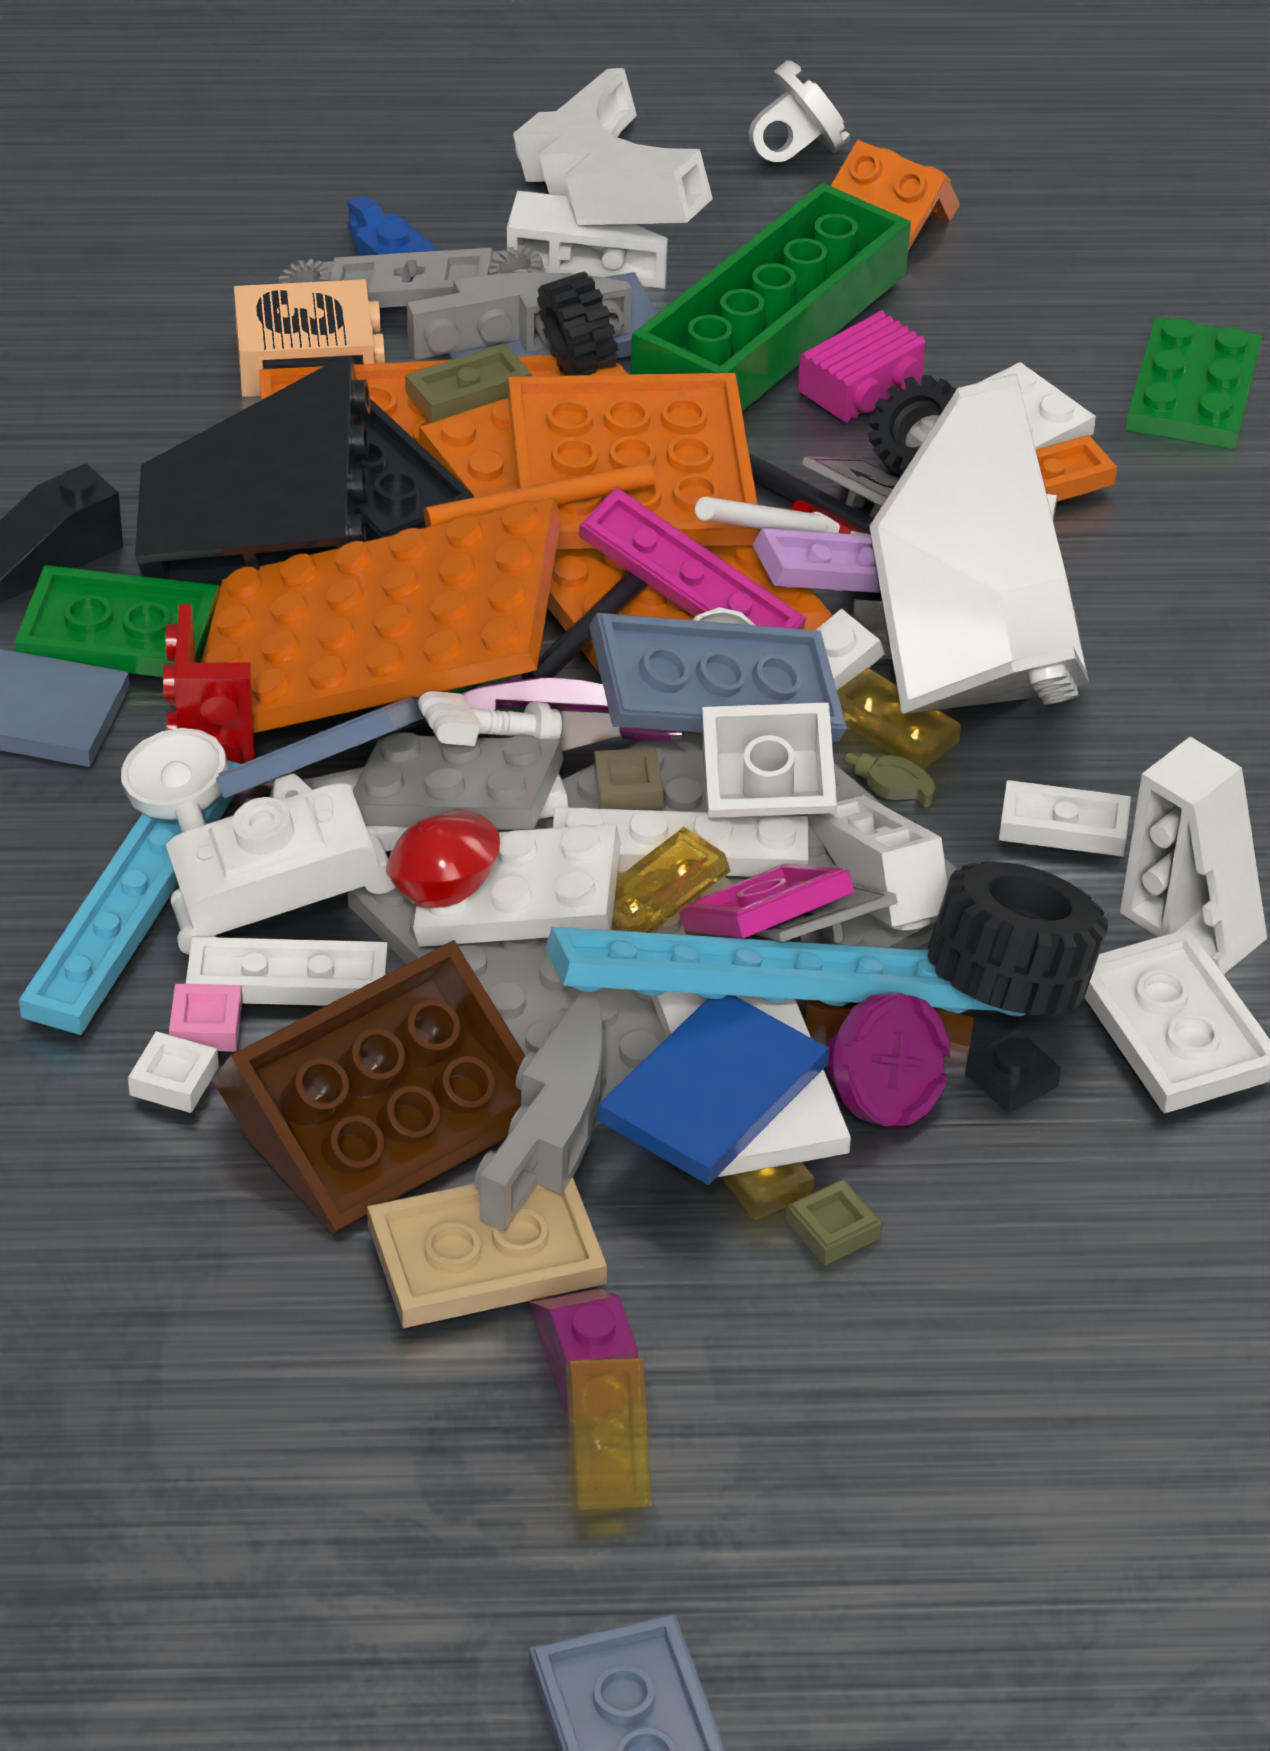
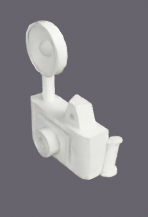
[121,728,396,955]

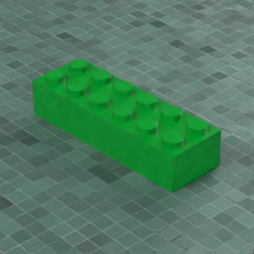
[631,183,911,411]

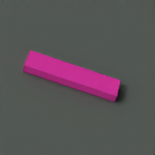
[579,487,806,629]

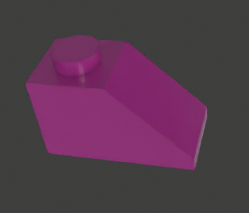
[530,1288,638,1419]

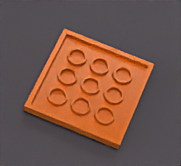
[508,373,761,549]

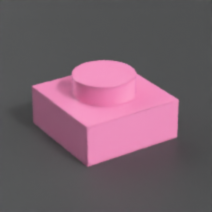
[169,984,242,1052]

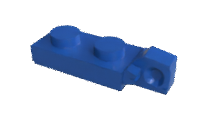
[347,195,440,282]

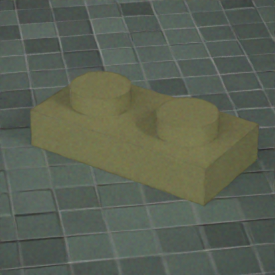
[405,343,532,423]

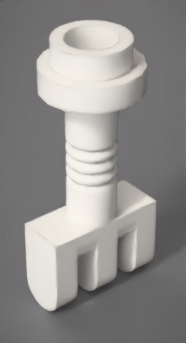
[418,691,562,746]

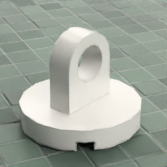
[749,60,851,162]

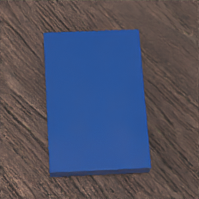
[597,995,829,1185]

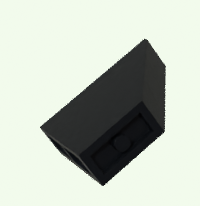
[135,357,370,586]

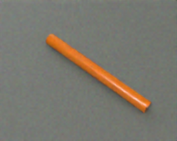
[424,462,655,527]

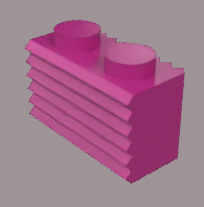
[797,310,925,424]

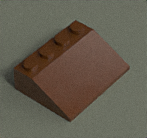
[213,940,525,1235]

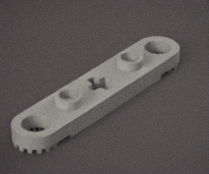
[278,246,545,308]

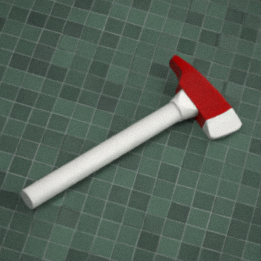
[695,497,871,536]

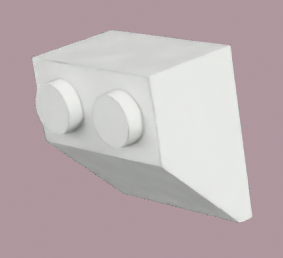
[702,703,837,818]

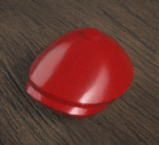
[386,810,500,908]

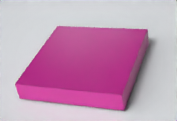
[678,863,855,938]

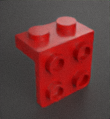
[163,604,256,764]

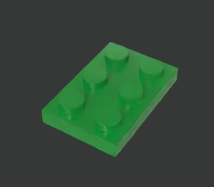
[1125,317,1262,450]
[14,565,219,677]

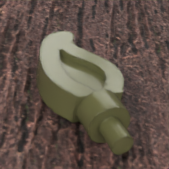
[844,752,935,808]

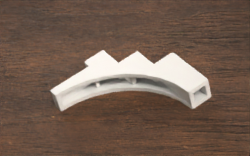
[513,68,713,225]

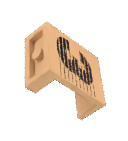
[234,279,385,397]

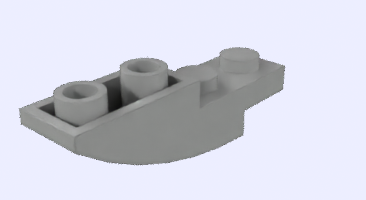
[407,272,632,360]
[474,991,602,1231]

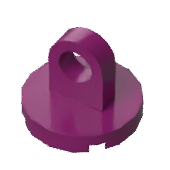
[824,992,950,1127]

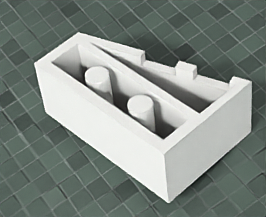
[1120,736,1267,975]

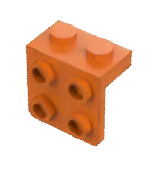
[831,140,960,251]

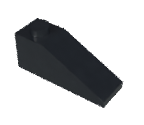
[0,463,123,603]

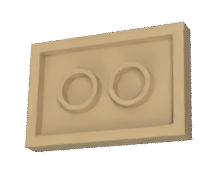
[367,1177,607,1328]

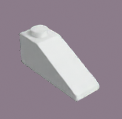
[507,191,668,289]
[808,795,948,930]

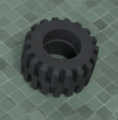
[927,861,1108,1016]

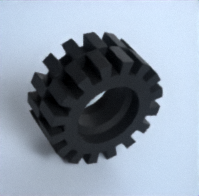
[537,271,618,376]
[868,375,956,478]

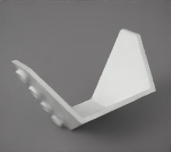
[870,373,1090,714]

